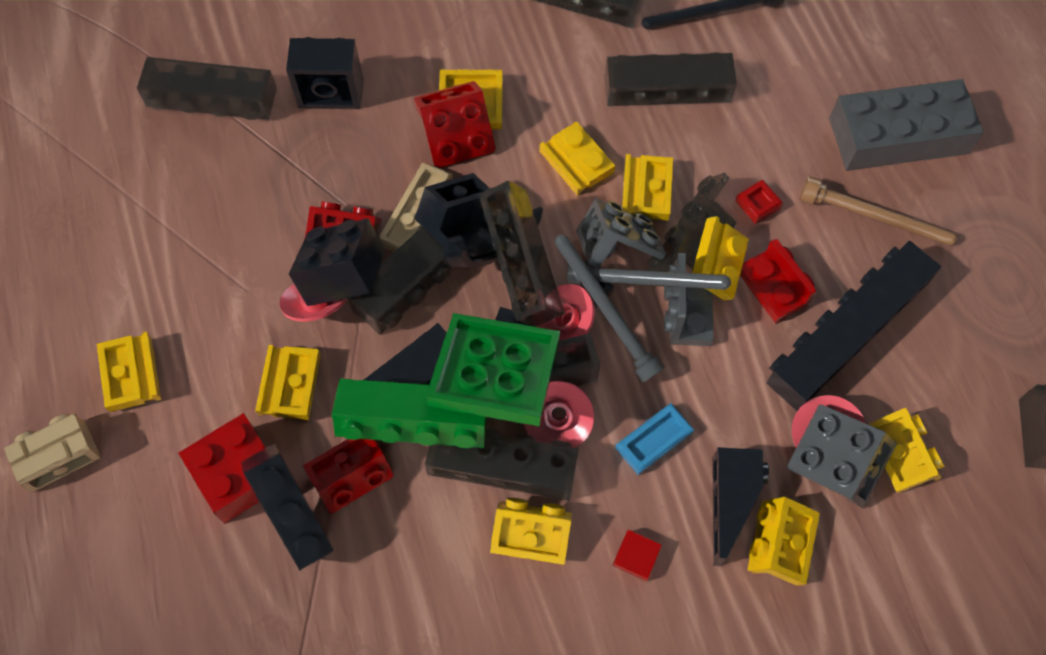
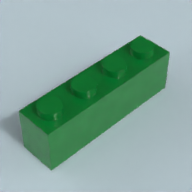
[332,378,487,448]

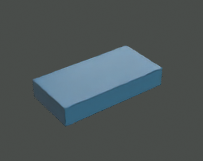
[615,403,694,475]

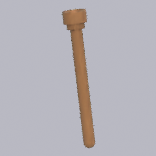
[799,176,957,245]

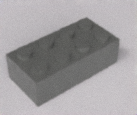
[829,79,984,171]

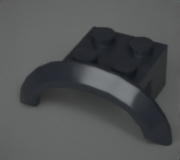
[414,173,543,269]

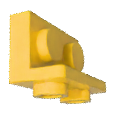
[868,407,945,493]
[490,497,572,565]
[747,497,820,586]

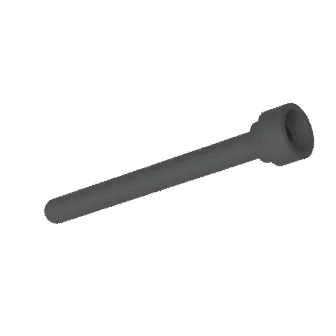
[555,235,665,382]
[567,260,731,290]

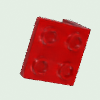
[413,81,496,168]

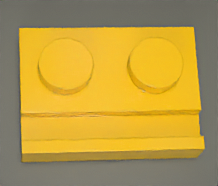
[539,121,616,196]
[622,154,673,221]
[692,216,749,301]
[96,331,161,412]
[255,345,321,420]

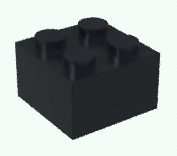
[286,37,363,109]
[289,218,385,306]

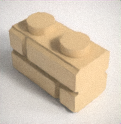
[4,413,101,493]

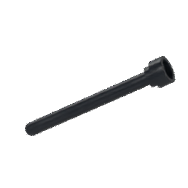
[641,0,785,30]

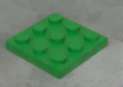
[426,313,560,426]

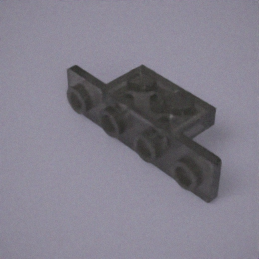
[646,172,737,272]

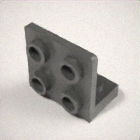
[576,198,666,268]
[664,253,713,346]
[787,405,897,509]

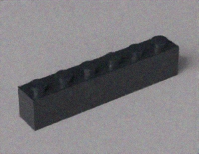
[766,240,942,411]

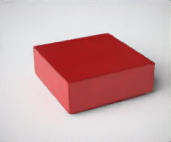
[735,179,783,224]
[612,529,662,582]

